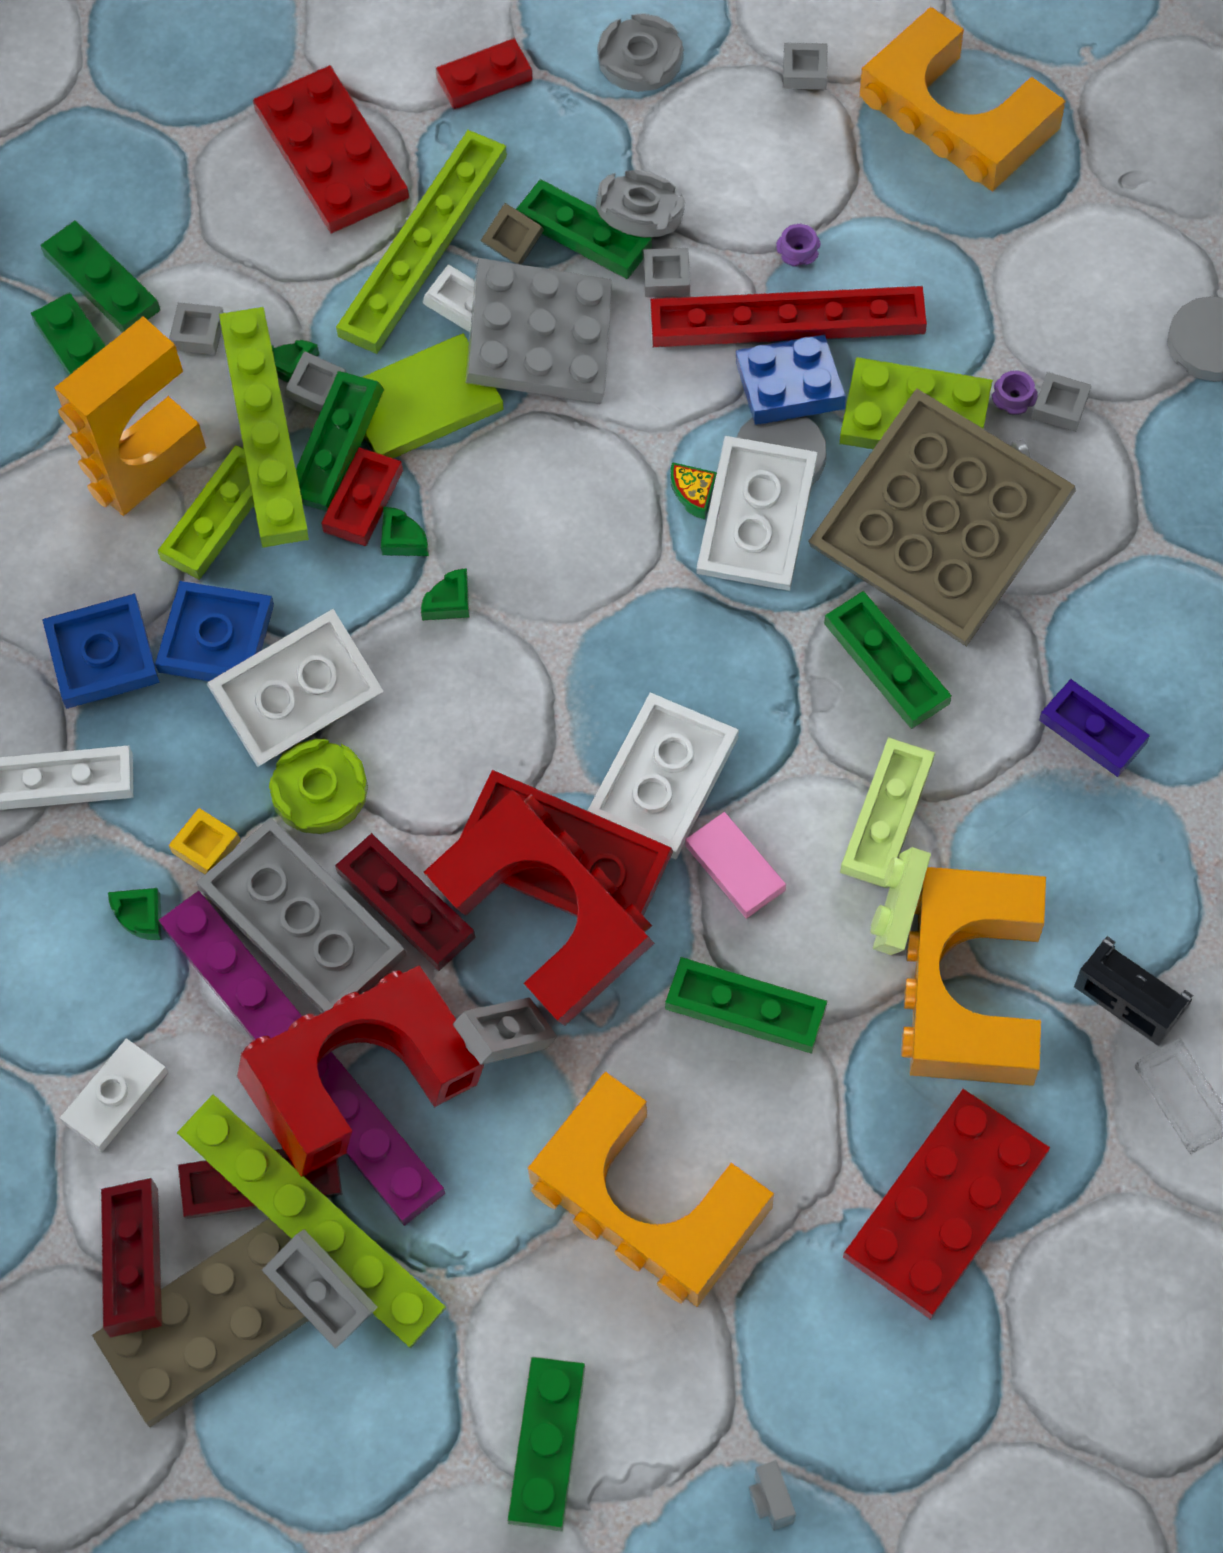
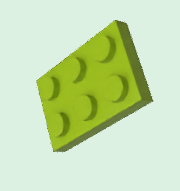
[839,357,993,449]

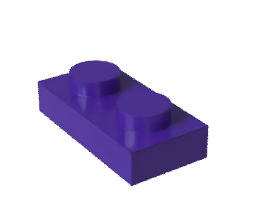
[1039,679,1150,777]

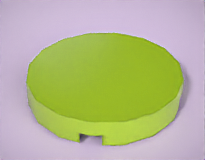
[269,739,368,834]

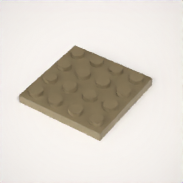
[808,388,1076,647]

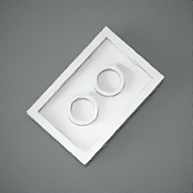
[697,436,818,591]
[207,609,384,767]
[587,693,739,860]

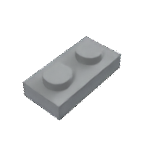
[453,997,557,1065]
[262,1229,378,1349]

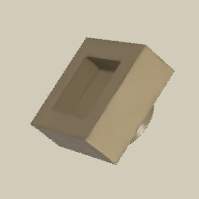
[480,203,544,265]

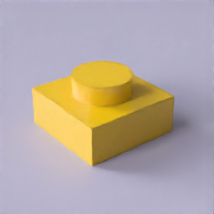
[169,808,241,874]

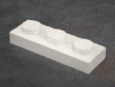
[0,745,134,810]

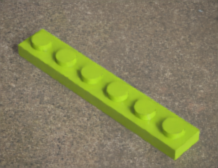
[336,130,507,354]
[219,307,309,548]
[177,1094,446,1349]

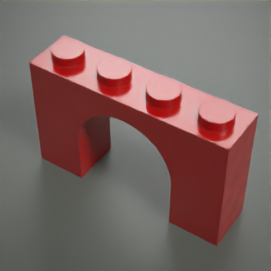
[424,790,655,1026]
[237,965,484,1177]

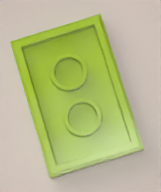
[362,333,504,458]

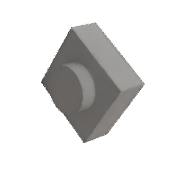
[783,43,828,90]
[643,248,690,297]
[169,302,224,355]
[285,351,346,412]
[1031,372,1091,432]
[749,1460,796,1531]

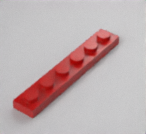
[650,286,927,347]

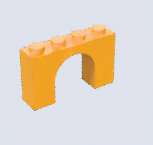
[859,6,1066,192]
[54,316,206,516]
[901,867,1046,1086]
[528,1071,774,1307]

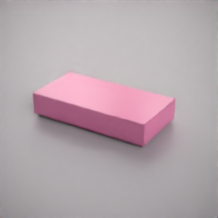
[685,812,786,919]

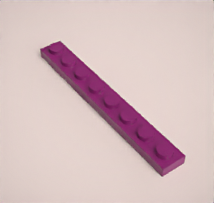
[158,890,445,1226]

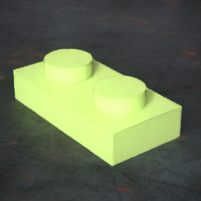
[870,847,931,955]

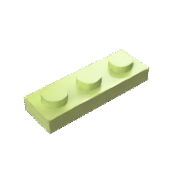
[840,737,935,889]

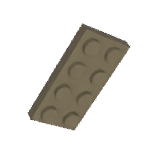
[92,1218,309,1428]

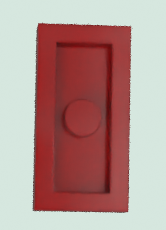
[436,38,533,110]
[321,447,403,546]

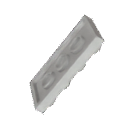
[196,818,407,1013]

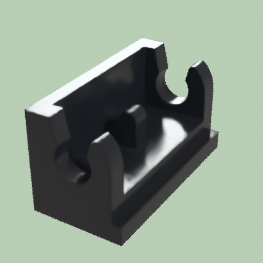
[1074,936,1193,1046]

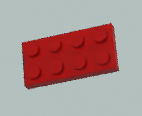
[253,65,409,234]
[459,770,673,917]
[843,1089,1050,1320]

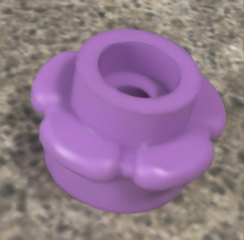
[776,224,821,266]
[992,370,1038,415]

